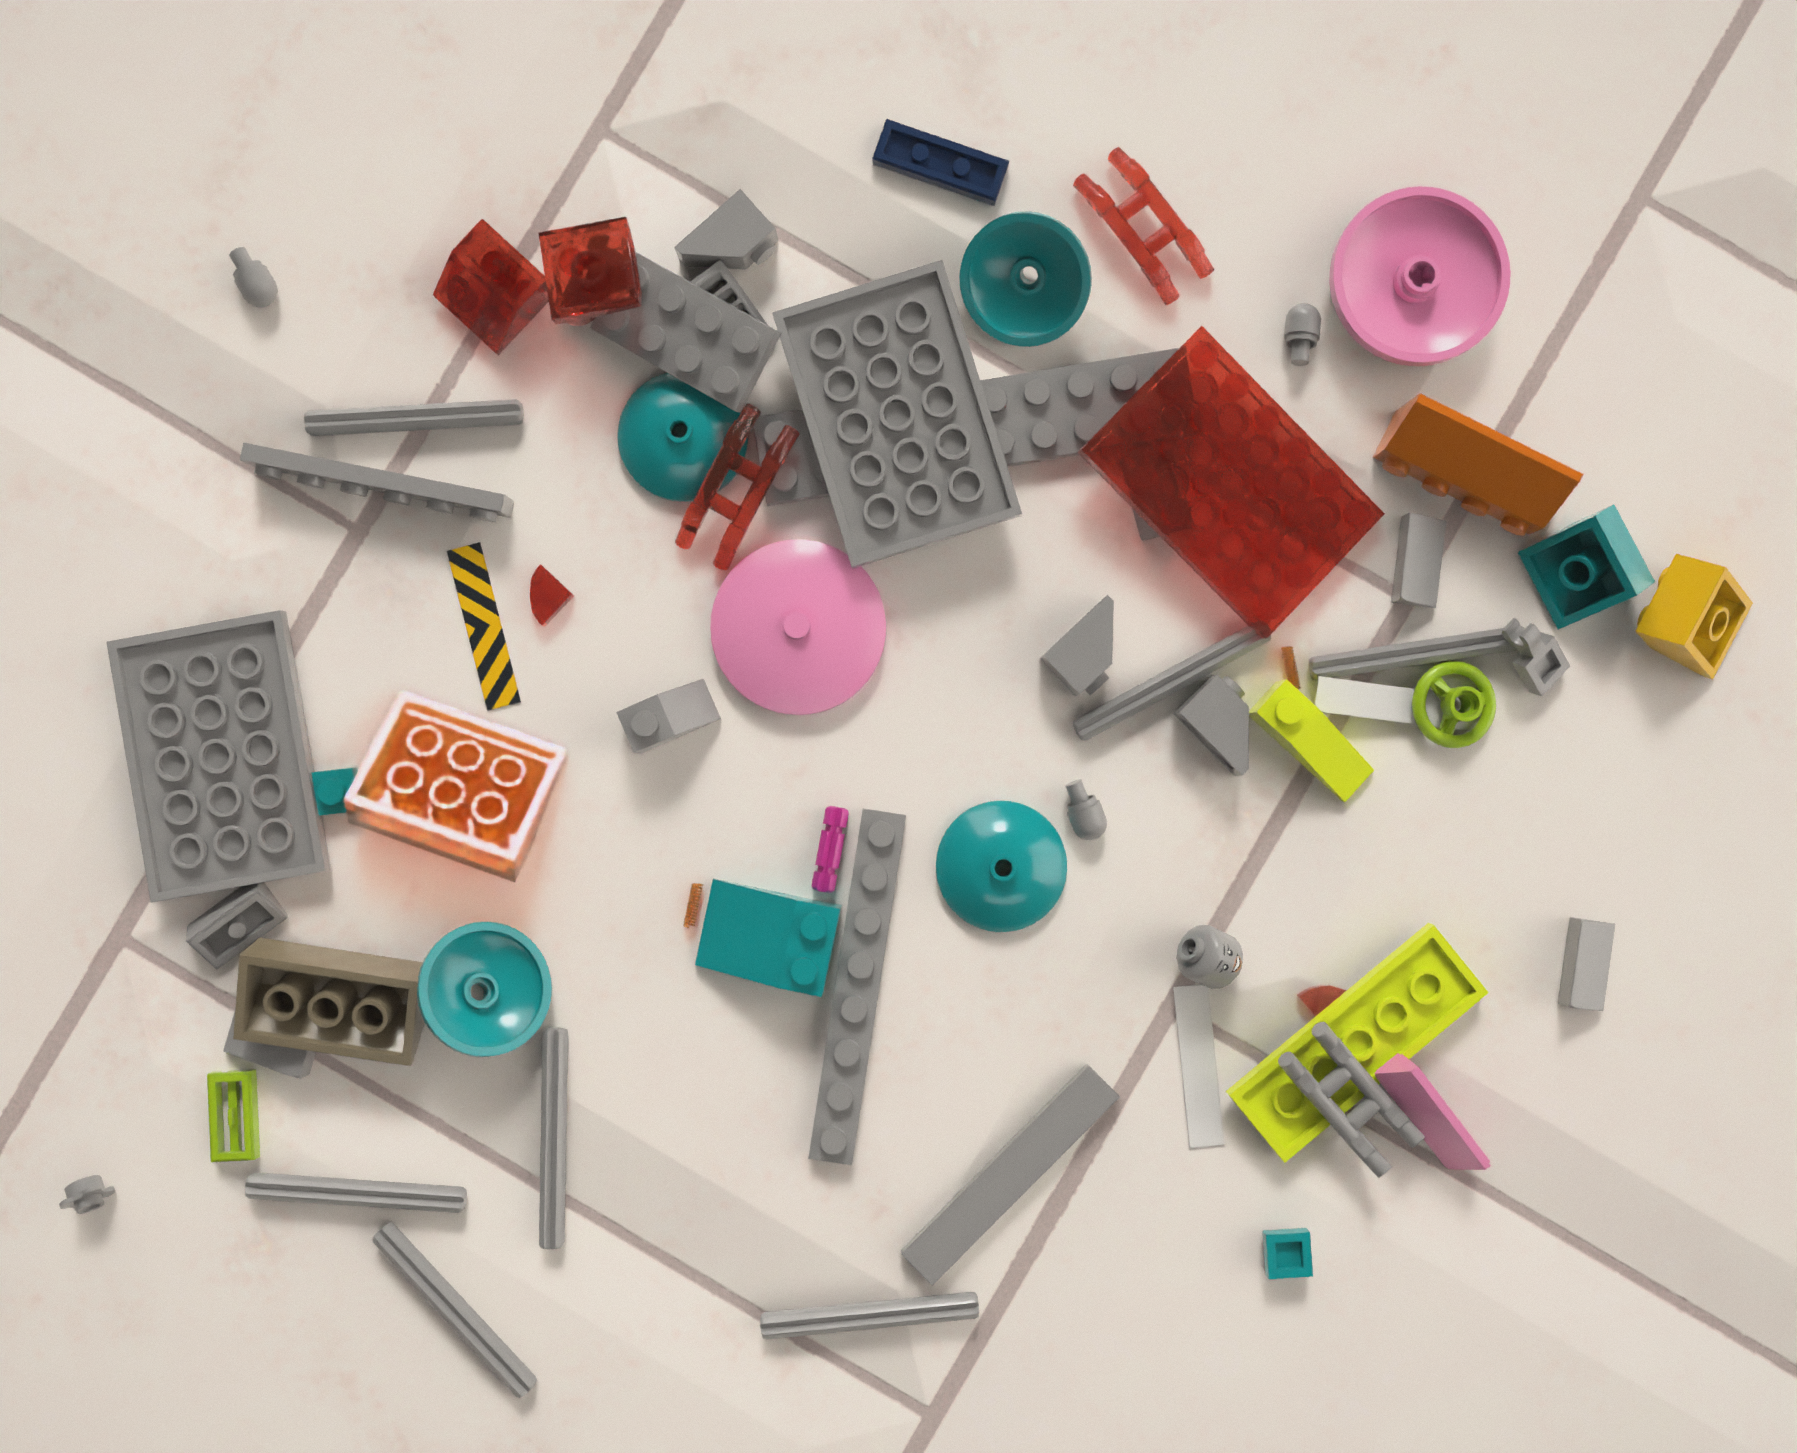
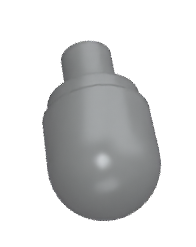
[229,247,278,307]
[1284,303,1321,366]
[1065,779,1107,840]

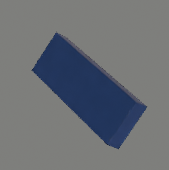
[872,118,1010,206]

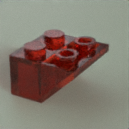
[433,219,557,356]

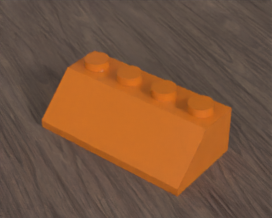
[1373,393,1583,536]

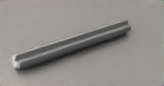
[304,399,524,436]
[1073,620,1271,741]
[1309,626,1525,680]
[539,1027,568,1250]
[245,1173,467,1213]
[372,1222,537,1398]
[760,1292,979,1340]

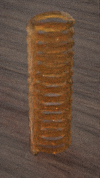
[1281,646,1301,689]
[683,883,704,928]

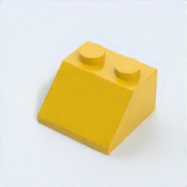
[1635,554,1753,680]

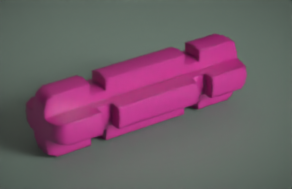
[811,806,849,893]

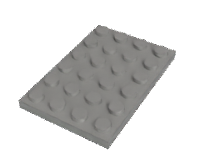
[772,260,1022,569]
[106,610,331,903]

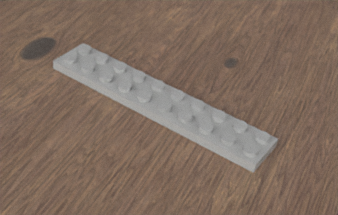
[753,347,1199,506]

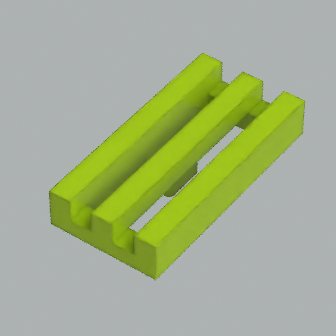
[207,1069,260,1162]

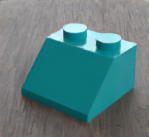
[1517,504,1655,630]

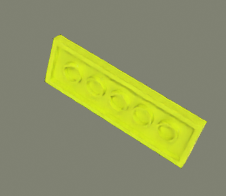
[1225,923,1489,1163]

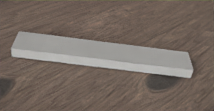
[901,1064,1120,1286]

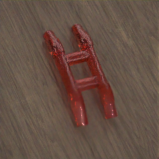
[1073,147,1214,305]
[675,403,800,570]

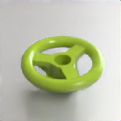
[1412,661,1496,748]

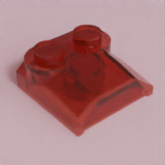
[538,217,642,326]

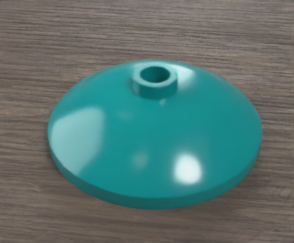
[959,211,1092,347]
[618,373,749,502]
[936,801,1067,932]
[417,922,552,1057]

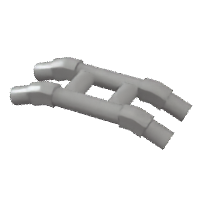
[1278,1022,1425,1178]

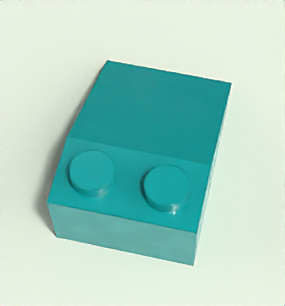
[695,879,842,997]

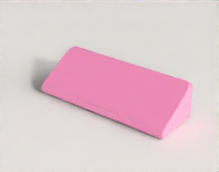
[1375,1053,1491,1170]

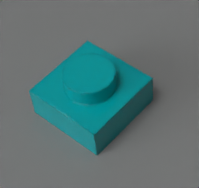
[311,768,362,816]
[1262,1228,1313,1280]

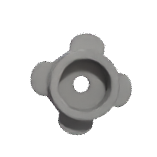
[59,1175,115,1214]

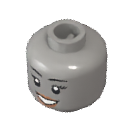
[1176,925,1243,989]

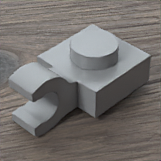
[1502,618,1570,696]

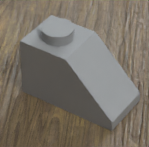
[674,189,778,269]
[1040,595,1114,696]
[1173,675,1249,776]
[616,679,721,754]

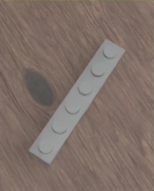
[240,443,514,522]

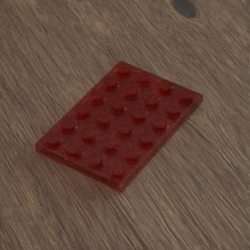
[1077,326,1385,639]

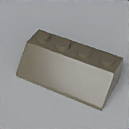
[233,937,425,1066]

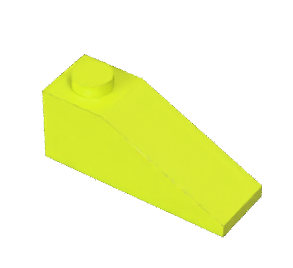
[1249,679,1374,802]

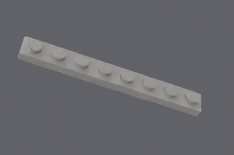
[808,808,906,1165]

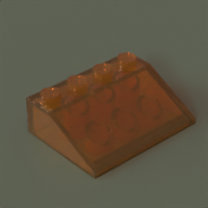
[344,690,566,882]

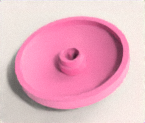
[1329,186,1511,366]
[710,539,886,715]

